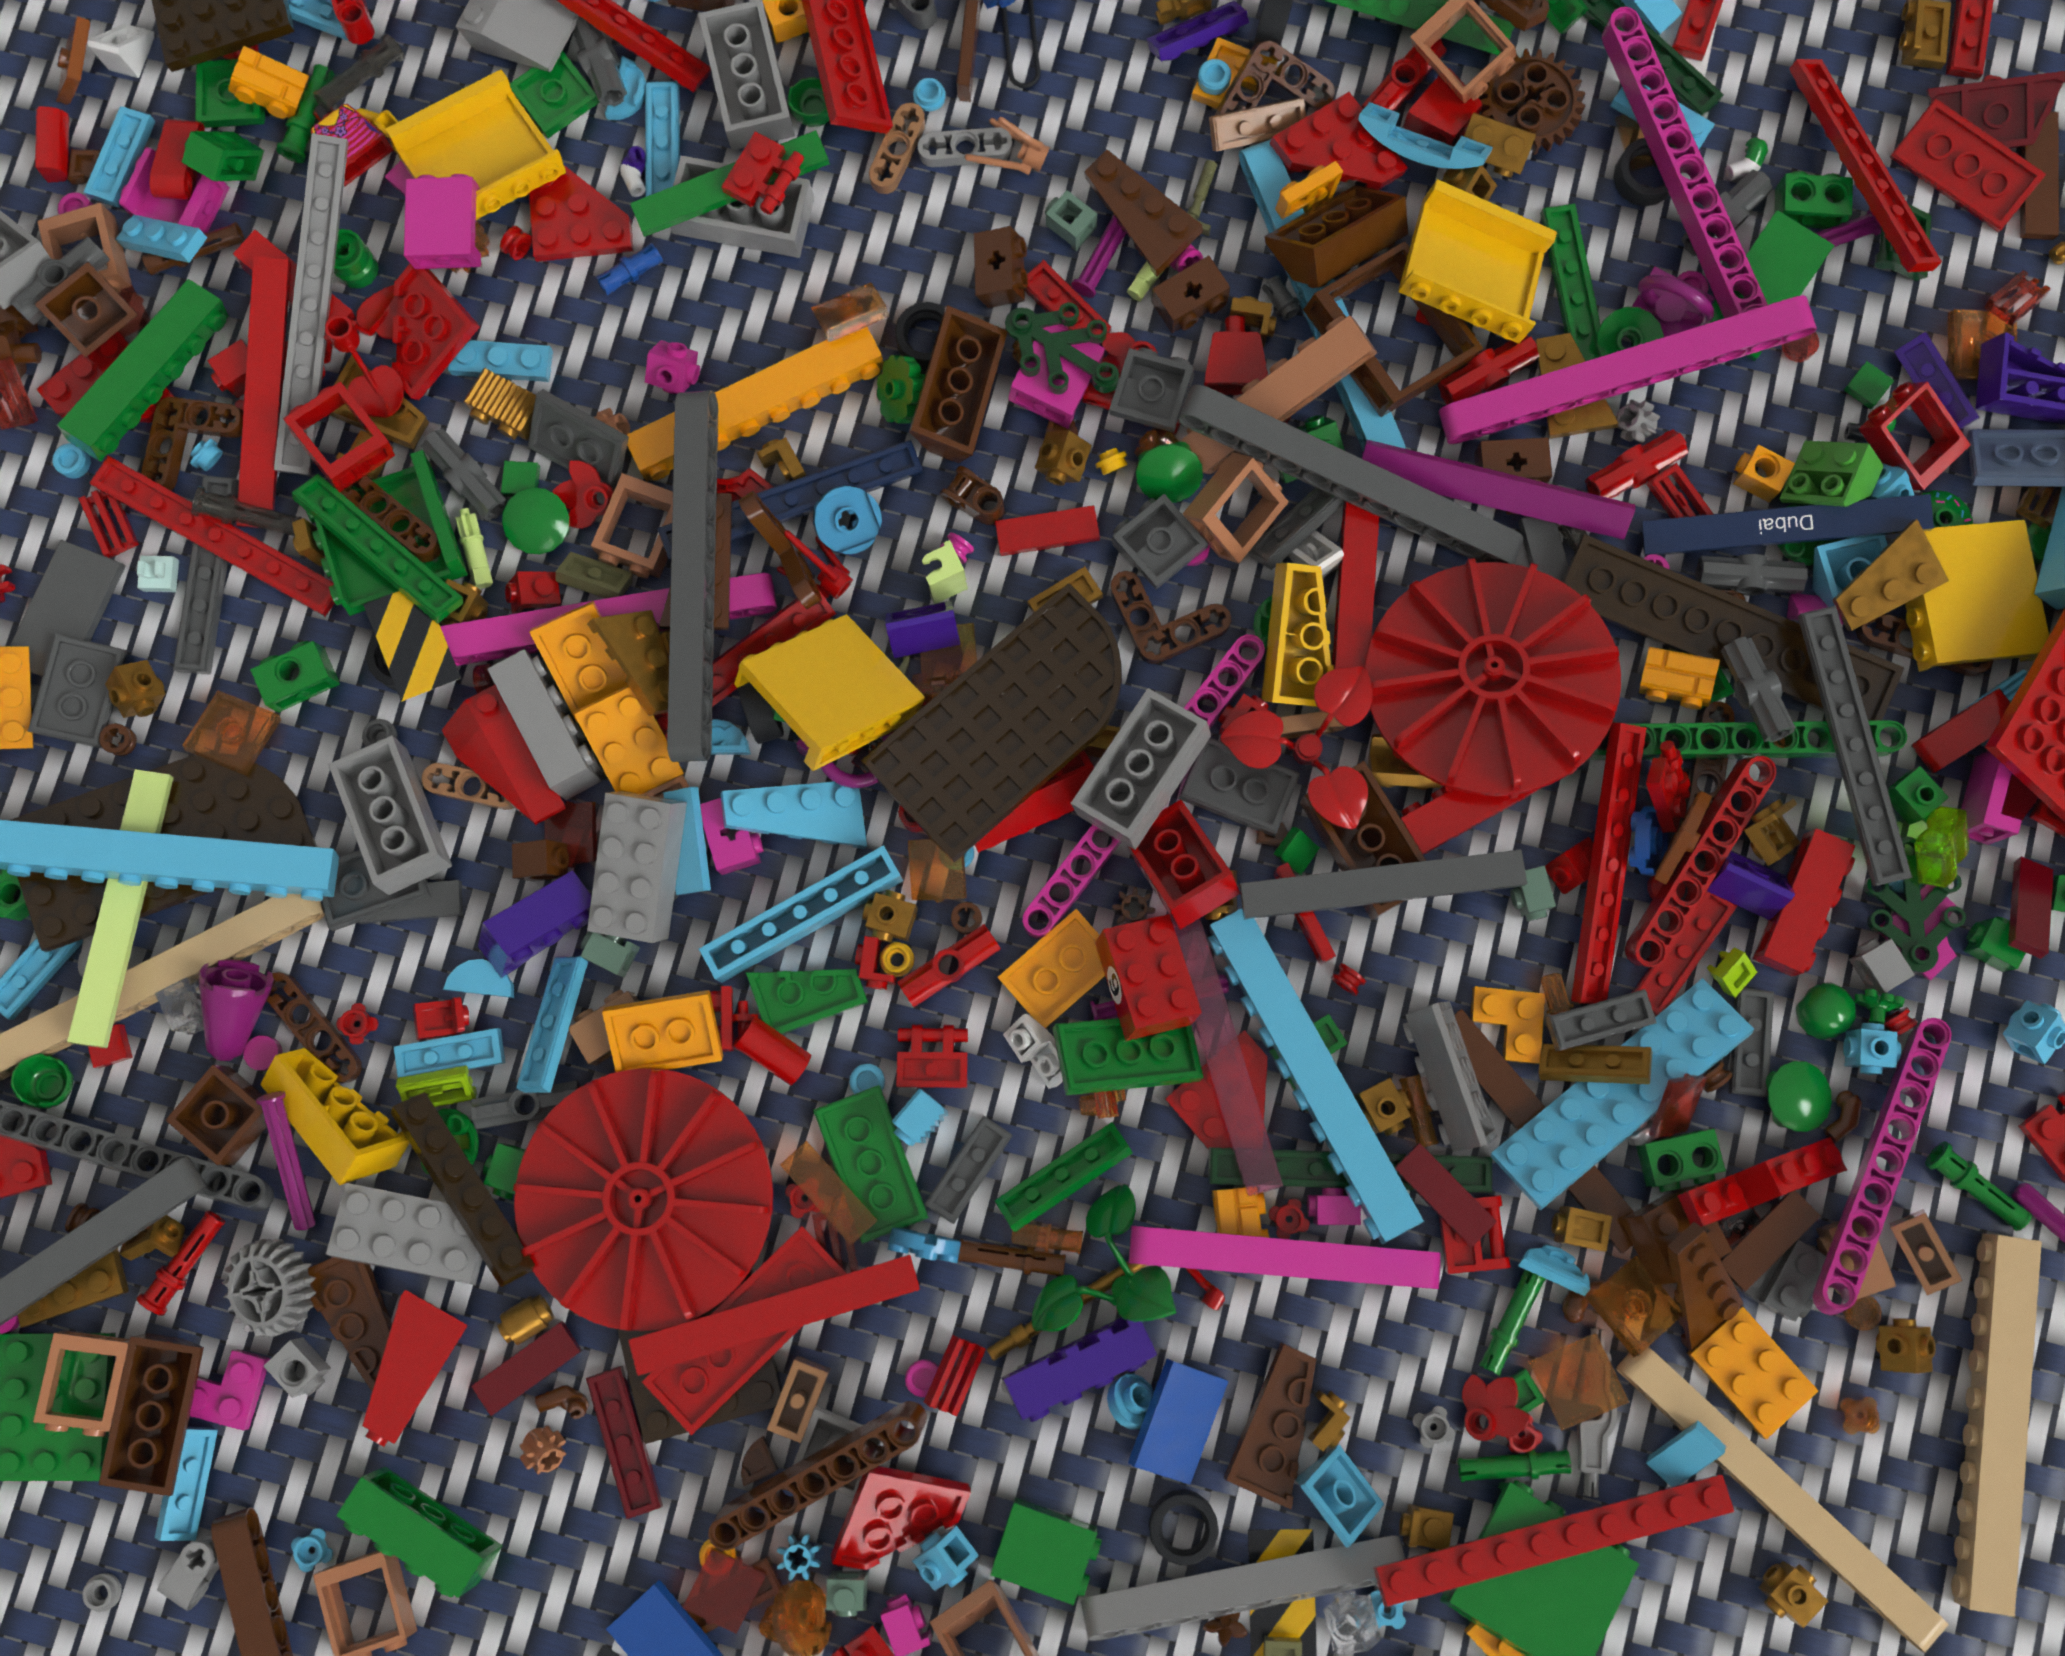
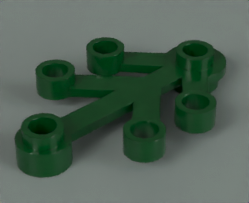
[1005,302,1119,394]
[1863,836,1966,973]

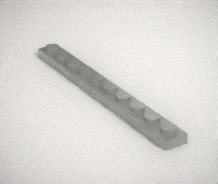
[274,133,349,476]

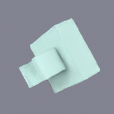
[137,556,179,592]

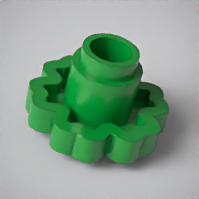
[876,355,925,424]

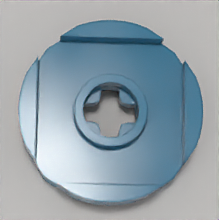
[813,485,882,554]
[888,1227,961,1263]

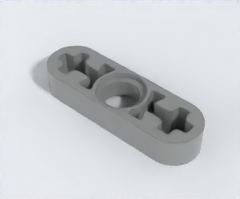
[918,127,1013,167]

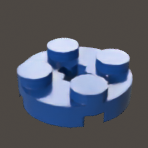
[1629,806,1670,876]

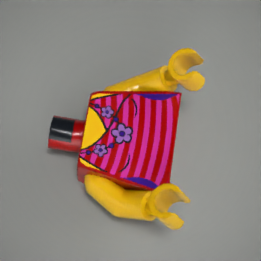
[311,102,399,187]

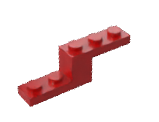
[1677,1137,1847,1227]

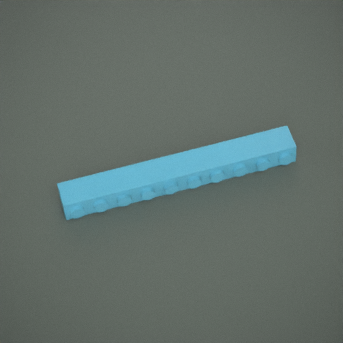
[0,820,340,901]
[1207,908,1424,1244]

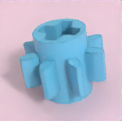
[777,1533,822,1581]

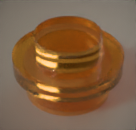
[1843,1295,1882,1331]

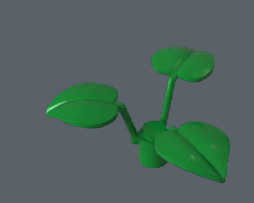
[1032,1184,1176,1332]

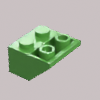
[1780,441,1884,507]

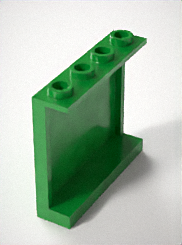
[306,450,468,616]
[1440,1480,1639,1656]

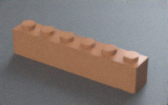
[1181,315,1377,475]

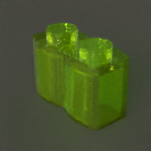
[1915,806,1970,888]

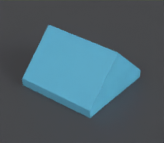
[1812,535,1888,607]
[1295,1445,1384,1548]

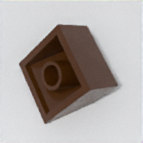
[34,261,138,357]

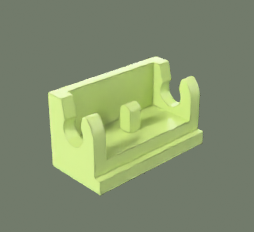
[922,540,968,604]

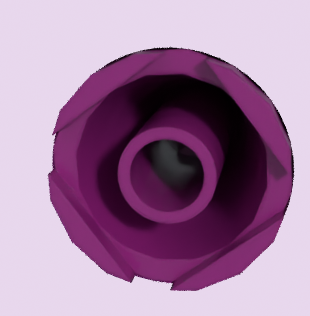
[198,960,274,1061]

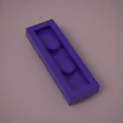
[1147,0,1249,62]
[1894,332,1980,430]

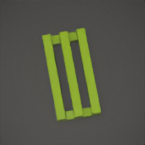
[396,1065,477,1107]

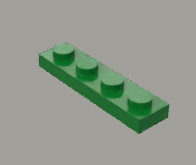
[994,1122,1133,1232]

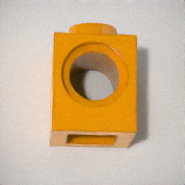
[762,0,809,44]
[1733,444,1795,502]

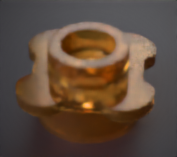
[1840,1396,1880,1435]

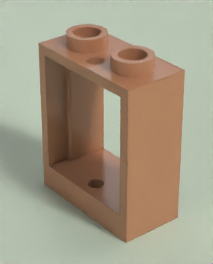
[1410,0,1516,104]
[37,203,132,293]
[1183,452,1289,564]
[591,473,673,579]
[33,1330,130,1437]
[313,1550,418,1656]
[930,1579,1039,1656]

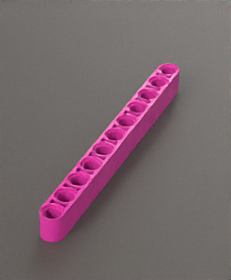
[1602,7,1768,318]
[1438,295,1817,444]
[440,573,777,666]
[1023,634,1265,939]

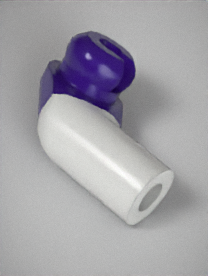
[620,146,646,197]

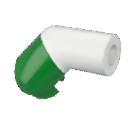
[1725,137,1768,181]

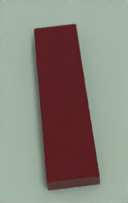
[586,1365,663,1520]

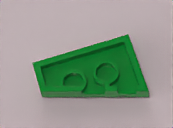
[746,969,869,1034]

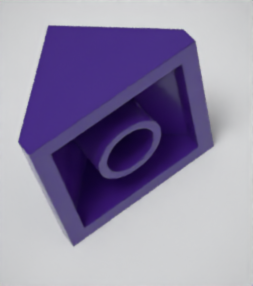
[885,600,961,658]
[1707,850,1795,920]

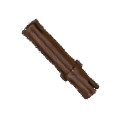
[142,222,245,275]
[958,1238,1066,1276]

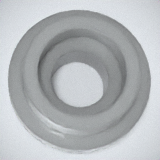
[83,1573,122,1612]

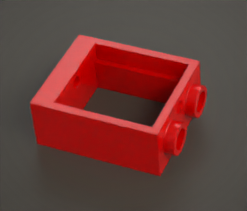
[283,381,395,492]
[1859,381,1971,491]

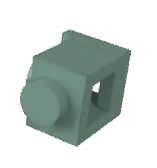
[1045,190,1097,251]
[1510,866,1556,922]
[580,931,640,978]
[826,1571,868,1617]

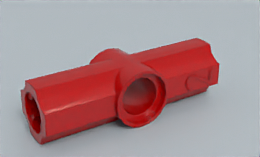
[1361,39,1447,112]
[1438,335,1540,405]
[1585,429,1689,498]
[897,924,1001,1008]

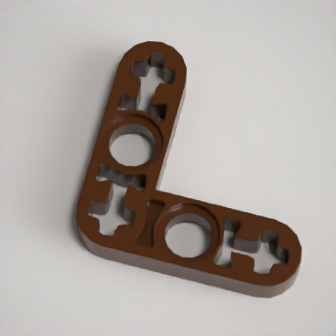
[1215,41,1335,115]
[141,397,243,491]
[738,491,822,609]
[1110,571,1231,664]

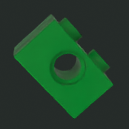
[182,131,265,181]
[250,641,340,713]

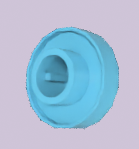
[1107,1374,1154,1429]

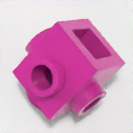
[645,340,700,394]

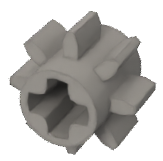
[1617,399,1660,443]

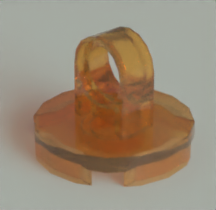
[759,1580,831,1656]

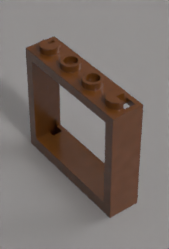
[1303,241,1483,418]

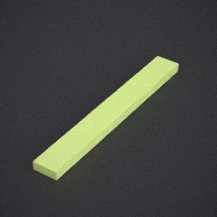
[67,769,173,1049]

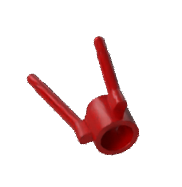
[777,530,853,599]

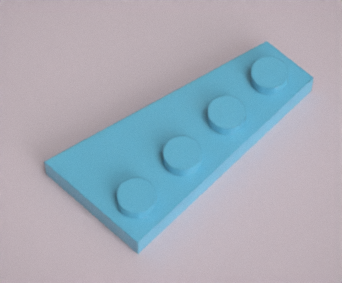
[720,782,867,849]

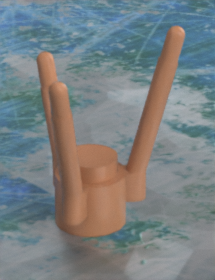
[965,117,1050,175]

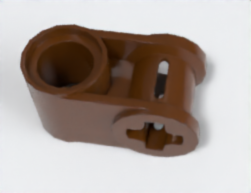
[939,466,1005,525]

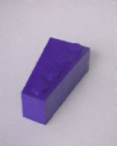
[1001,1317,1158,1423]

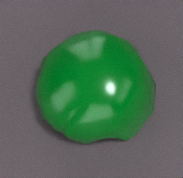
[787,77,829,127]
[1796,983,1856,1040]
[10,1053,74,1109]

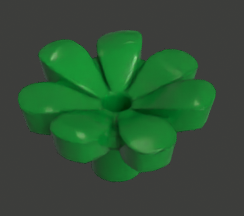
[1854,989,1905,1025]

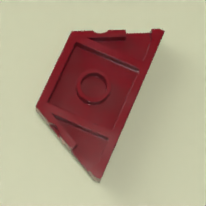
[1927,71,2065,148]

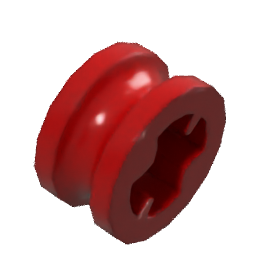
[500,226,532,261]
[1331,963,1367,996]
[1884,1007,1918,1036]

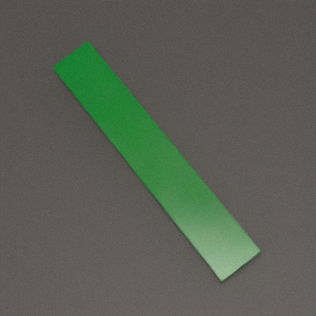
[630,130,830,237]
[1540,203,1601,361]
[291,474,464,624]

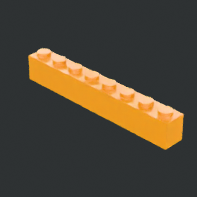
[627,321,884,482]

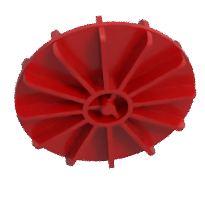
[1365,558,1621,798]
[513,1068,774,1331]

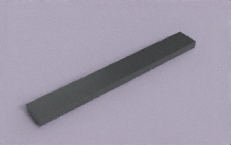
[1798,605,1912,887]
[1239,849,1527,920]

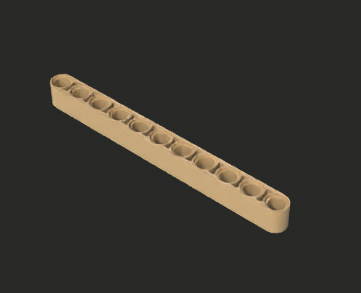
[0,893,325,1081]
[1616,1341,1948,1653]

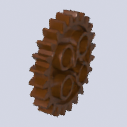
[1479,48,1585,155]

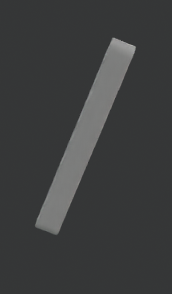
[1081,1536,1405,1641]

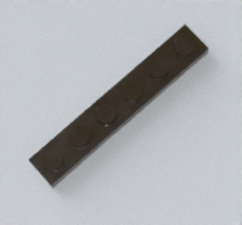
[391,1092,535,1287]

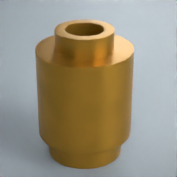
[497,1294,554,1345]

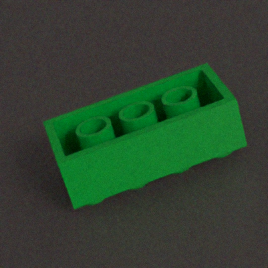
[336,1466,503,1598]

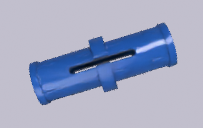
[596,243,663,296]

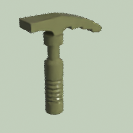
[1187,160,1217,236]

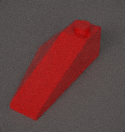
[442,685,567,825]

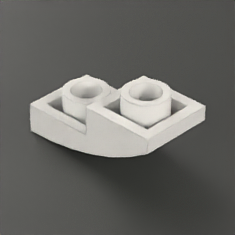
[1003,1014,1063,1089]

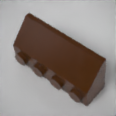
[1264,185,1408,288]
[909,305,1007,464]
[1300,761,1426,920]
[99,1333,204,1496]

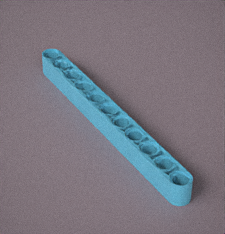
[1239,139,1406,451]

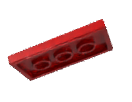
[1890,98,2046,233]

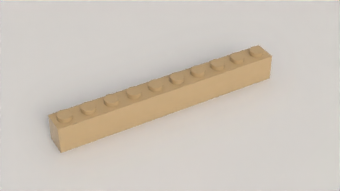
[1951,1234,2042,1617]

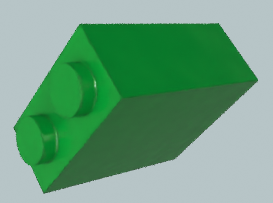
[990,1497,1102,1606]

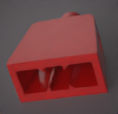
[1403,66,1482,147]
[1204,315,1268,395]

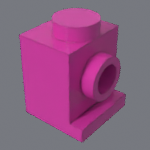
[1307,1188,1361,1225]
[880,1593,933,1656]

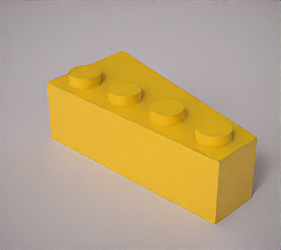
[1261,563,1334,707]
[260,1048,409,1185]

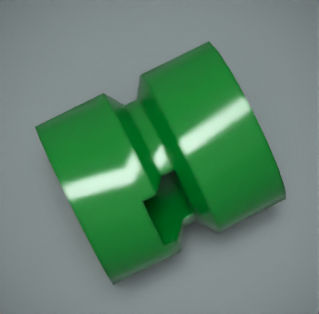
[334,229,379,289]

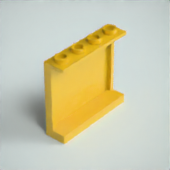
[385,69,566,220]
[1398,179,1557,344]
[1893,520,2049,672]
[734,614,925,771]

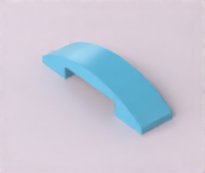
[1358,102,1493,169]

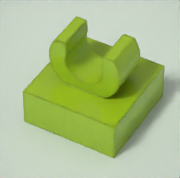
[1707,947,1757,998]

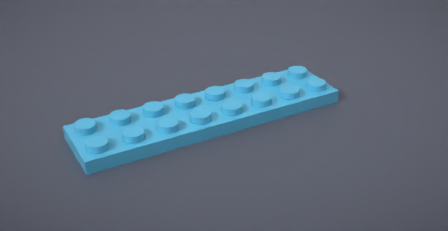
[1490,978,1754,1211]

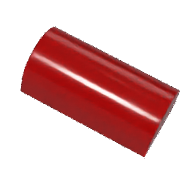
[35,107,70,183]
[733,1016,812,1086]

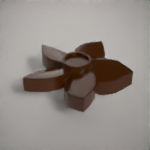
[1203,1612,1247,1648]

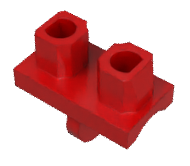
[710,986,758,1052]

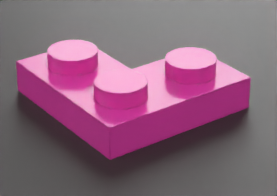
[190,1349,271,1431]

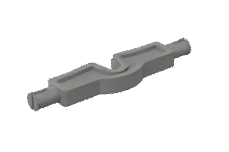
[1577,1328,1617,1497]

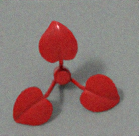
[283,285,404,418]
[1220,666,1373,829]

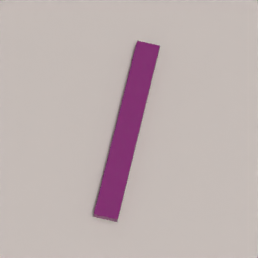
[1361,440,1636,540]

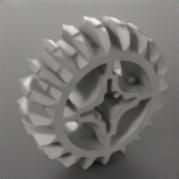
[222,1239,317,1337]

